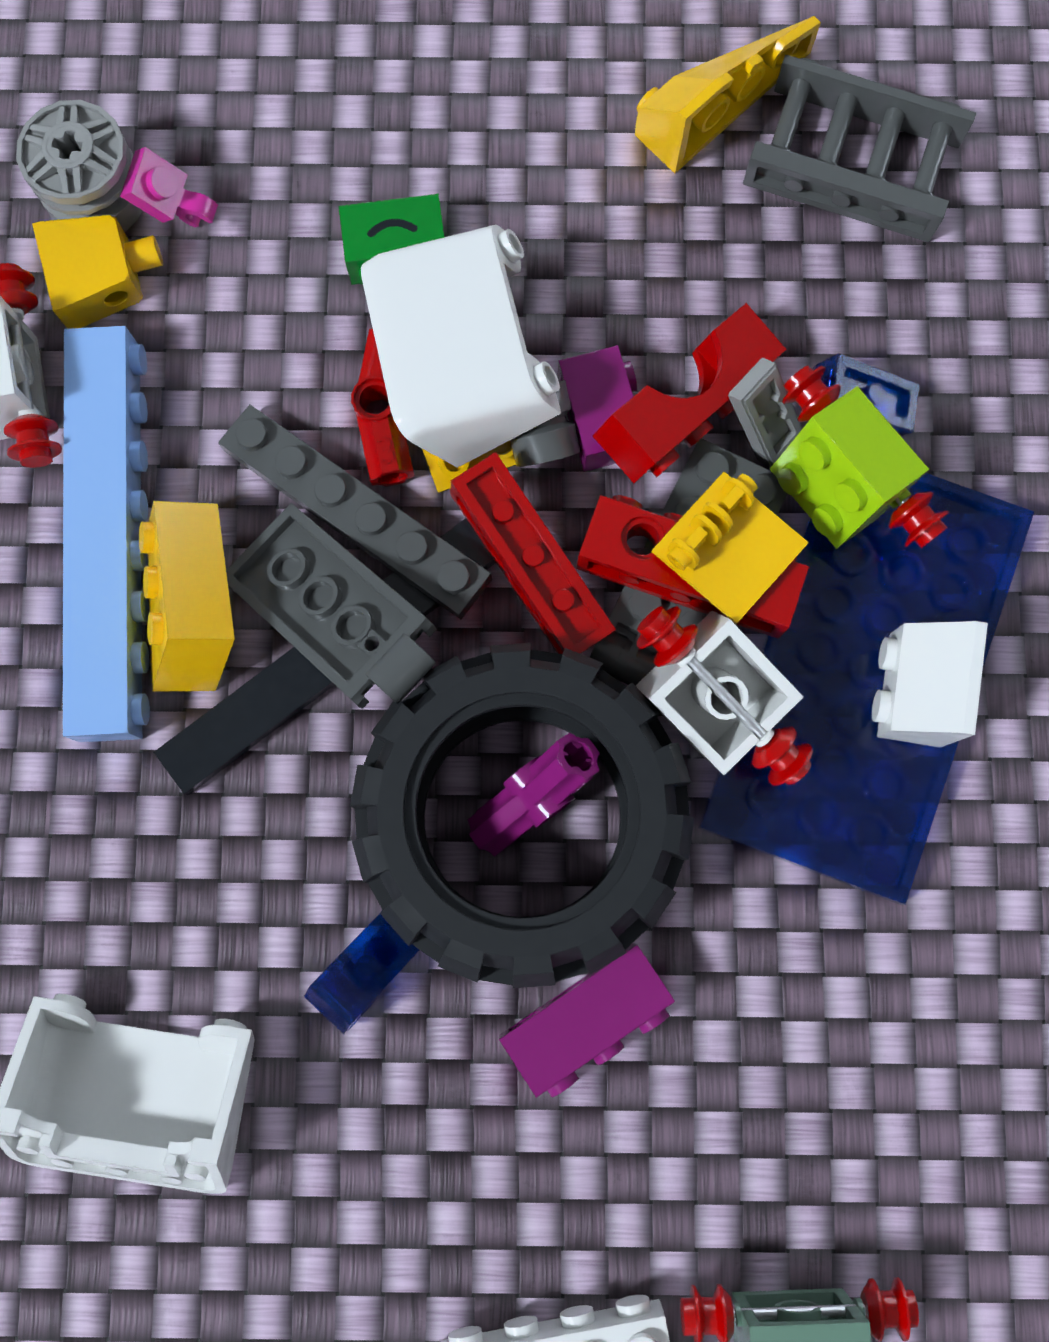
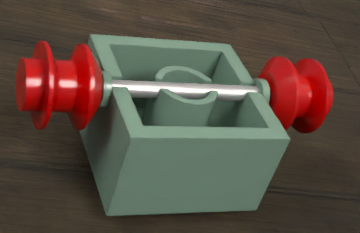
[680,1277,919,1342]

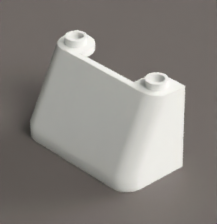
[361,225,561,468]
[0,994,255,1194]

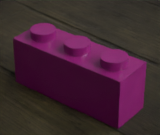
[499,943,675,1098]

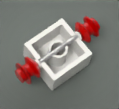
[0,263,62,468]
[636,606,813,786]

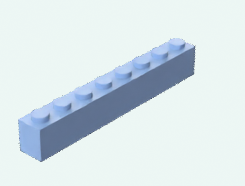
[63,326,150,742]

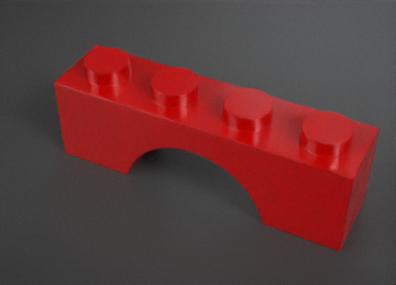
[593,303,787,483]

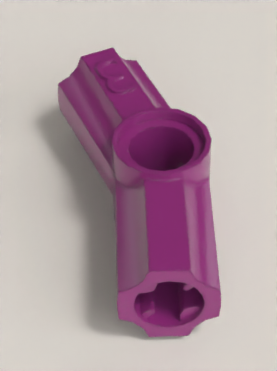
[468,733,600,857]

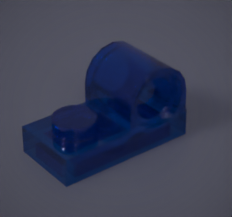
[813,353,920,436]
[304,910,420,1035]

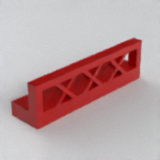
[450,452,616,654]

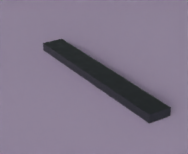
[153,518,496,795]

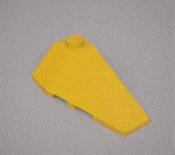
[635,16,821,173]

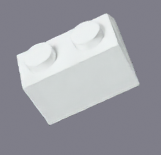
[872,621,988,748]

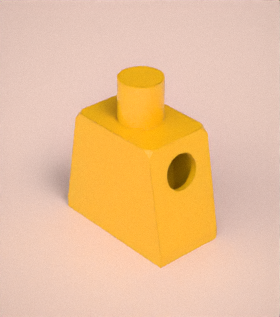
[32,215,163,329]

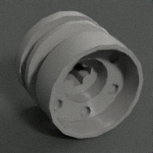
[16,100,143,232]

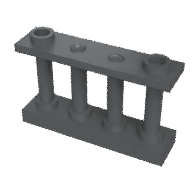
[743,54,976,242]

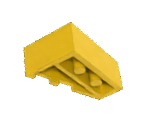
[139,501,235,692]

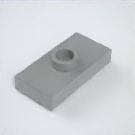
[728,358,803,467]

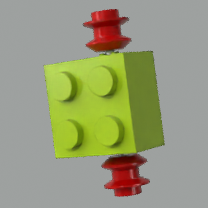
[770,365,950,549]

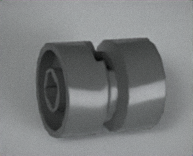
[510,380,581,467]

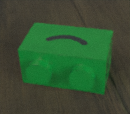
[338,194,444,285]

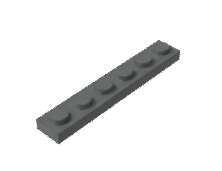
[218,404,493,620]

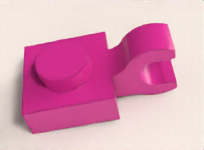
[120,147,218,227]

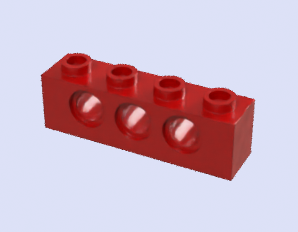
[576,495,809,639]

